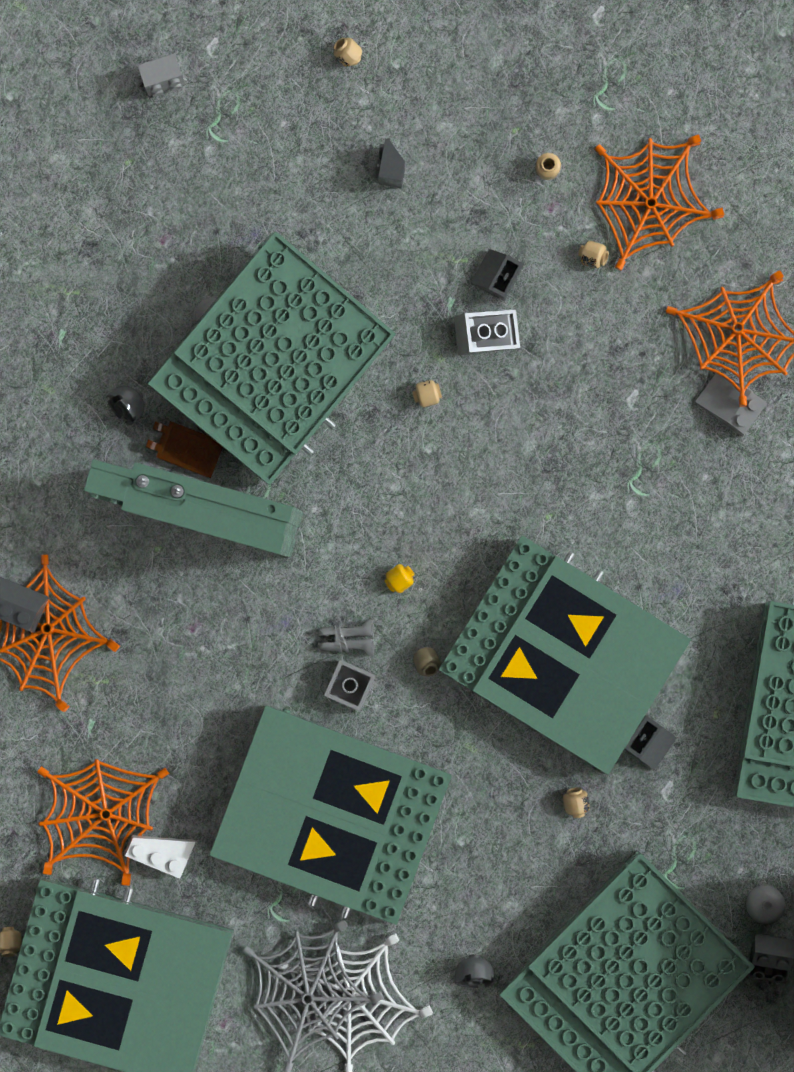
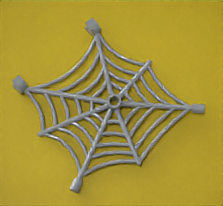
[243,920,384,1072]

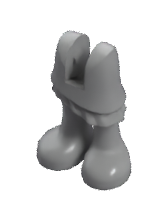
[319,619,374,656]

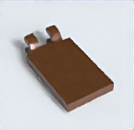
[145,421,223,479]

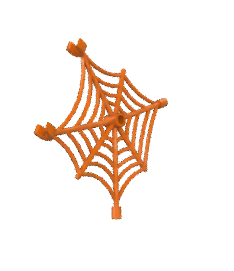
[594,134,725,271]
[666,270,794,407]
[0,555,120,712]
[37,759,170,886]

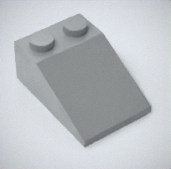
[454,310,520,355]
[695,373,767,437]

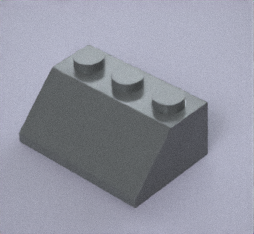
[0,577,49,633]

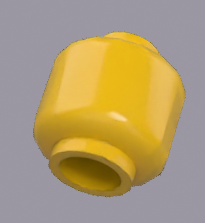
[384,564,414,593]

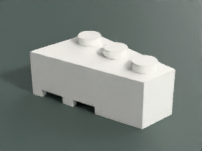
[124,835,195,879]

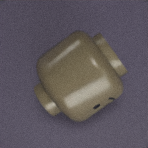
[413,647,441,677]

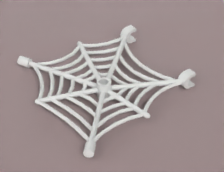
[278,933,433,1072]

